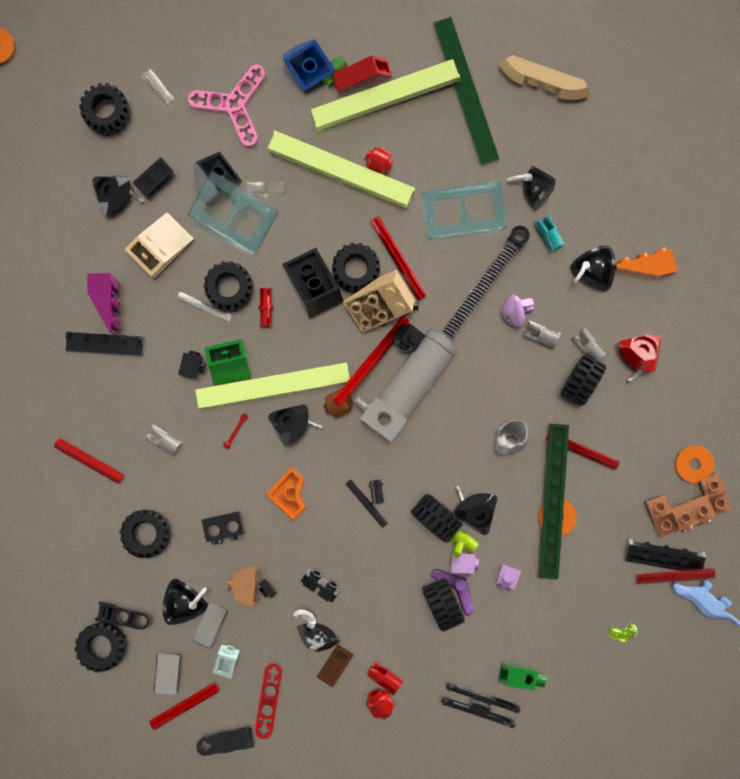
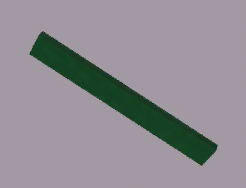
[433,17,499,165]
[539,424,569,579]

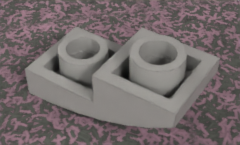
[193,603,227,649]

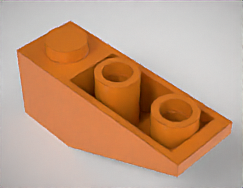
[615,247,678,279]

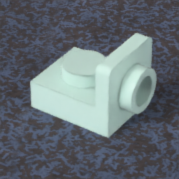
[213,645,240,679]

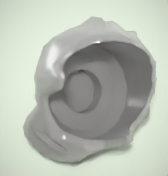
[495,420,530,455]

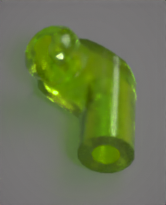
[608,624,638,641]

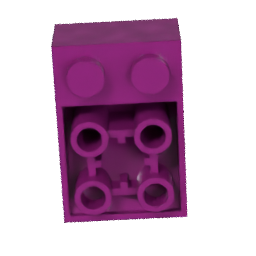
[87,273,120,335]

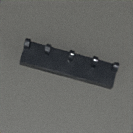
[65,331,144,356]
[625,539,706,571]

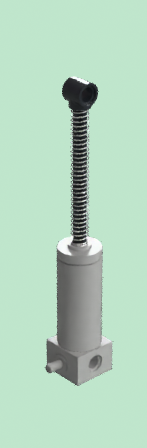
[354,225,530,444]

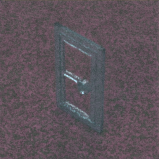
[188,171,278,254]
[421,180,508,239]

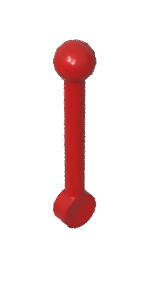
[223,414,248,449]

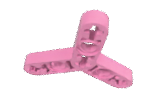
[188,65,266,148]

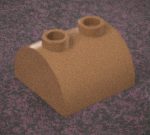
[227,566,259,606]

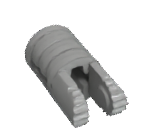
[523,320,561,349]
[572,327,607,360]
[145,424,182,456]

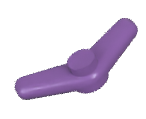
[431,569,474,616]

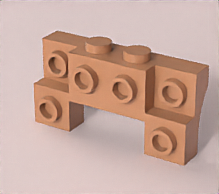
[646,473,732,538]

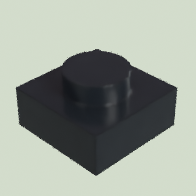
[259,578,278,599]

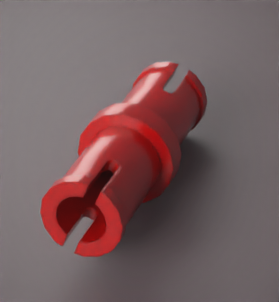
[258,288,273,328]

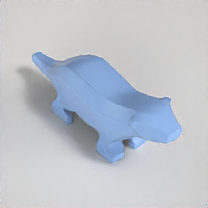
[673,579,740,626]

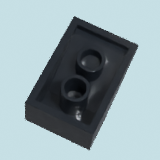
[282,248,343,318]

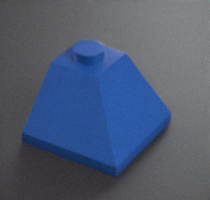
[283,39,336,91]

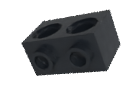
[201,511,245,545]

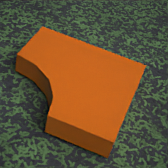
[265,467,306,521]

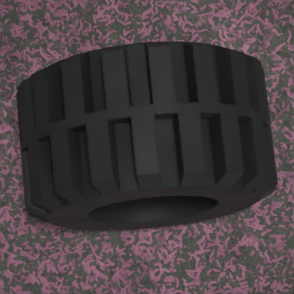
[79,83,130,135]
[332,243,380,293]
[204,261,253,311]
[561,353,606,406]
[411,494,463,543]
[119,510,170,558]
[423,578,465,632]
[74,622,126,672]

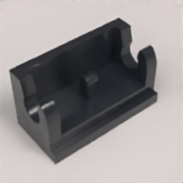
[132,157,173,197]

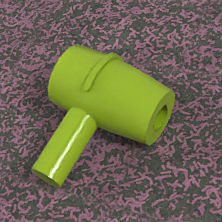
[450,529,479,558]

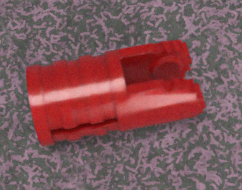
[367,662,404,696]

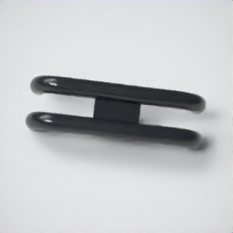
[441,683,521,728]

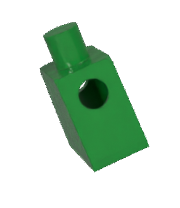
[498,663,546,691]

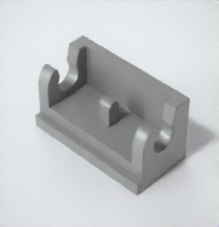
[153,653,180,695]

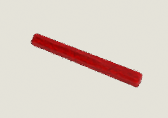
[371,216,426,300]

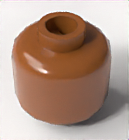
[323,390,353,418]

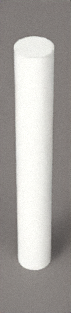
[177,292,232,322]

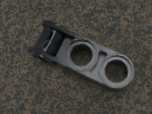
[95,601,153,630]
[196,727,254,756]

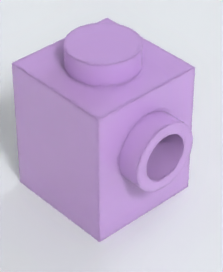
[451,553,479,577]
[495,564,521,591]

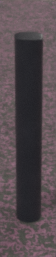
[346,479,388,528]

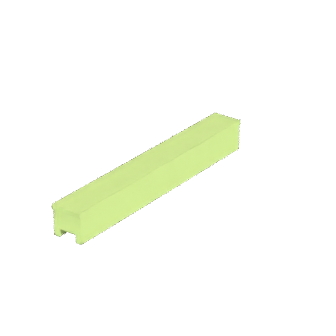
[311,59,460,131]
[268,130,415,208]
[195,363,350,410]

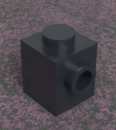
[391,324,425,352]
[178,350,206,381]

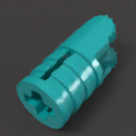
[535,216,565,253]

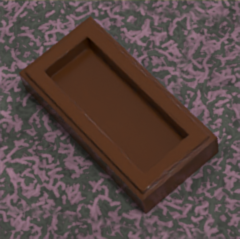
[317,645,354,688]

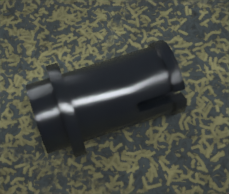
[368,479,384,504]

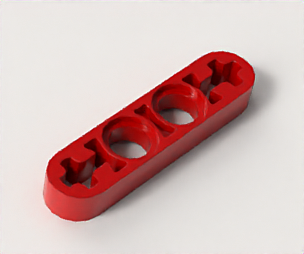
[255,663,282,739]

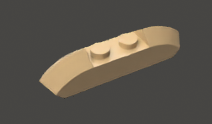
[499,55,590,100]

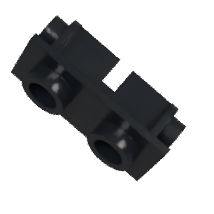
[301,568,341,602]

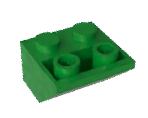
[204,339,252,386]

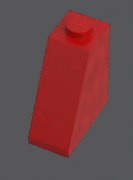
[333,56,393,93]

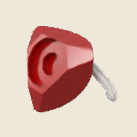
[619,334,661,383]

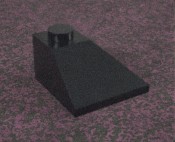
[194,151,242,204]

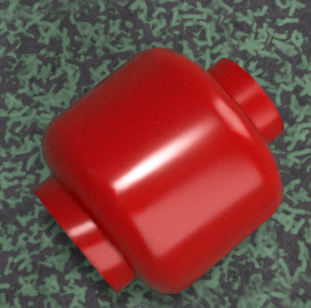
[364,147,394,174]
[366,689,394,719]

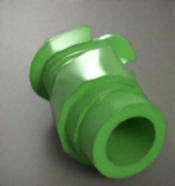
[322,56,347,86]

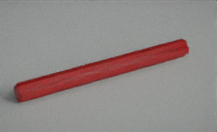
[333,316,410,406]

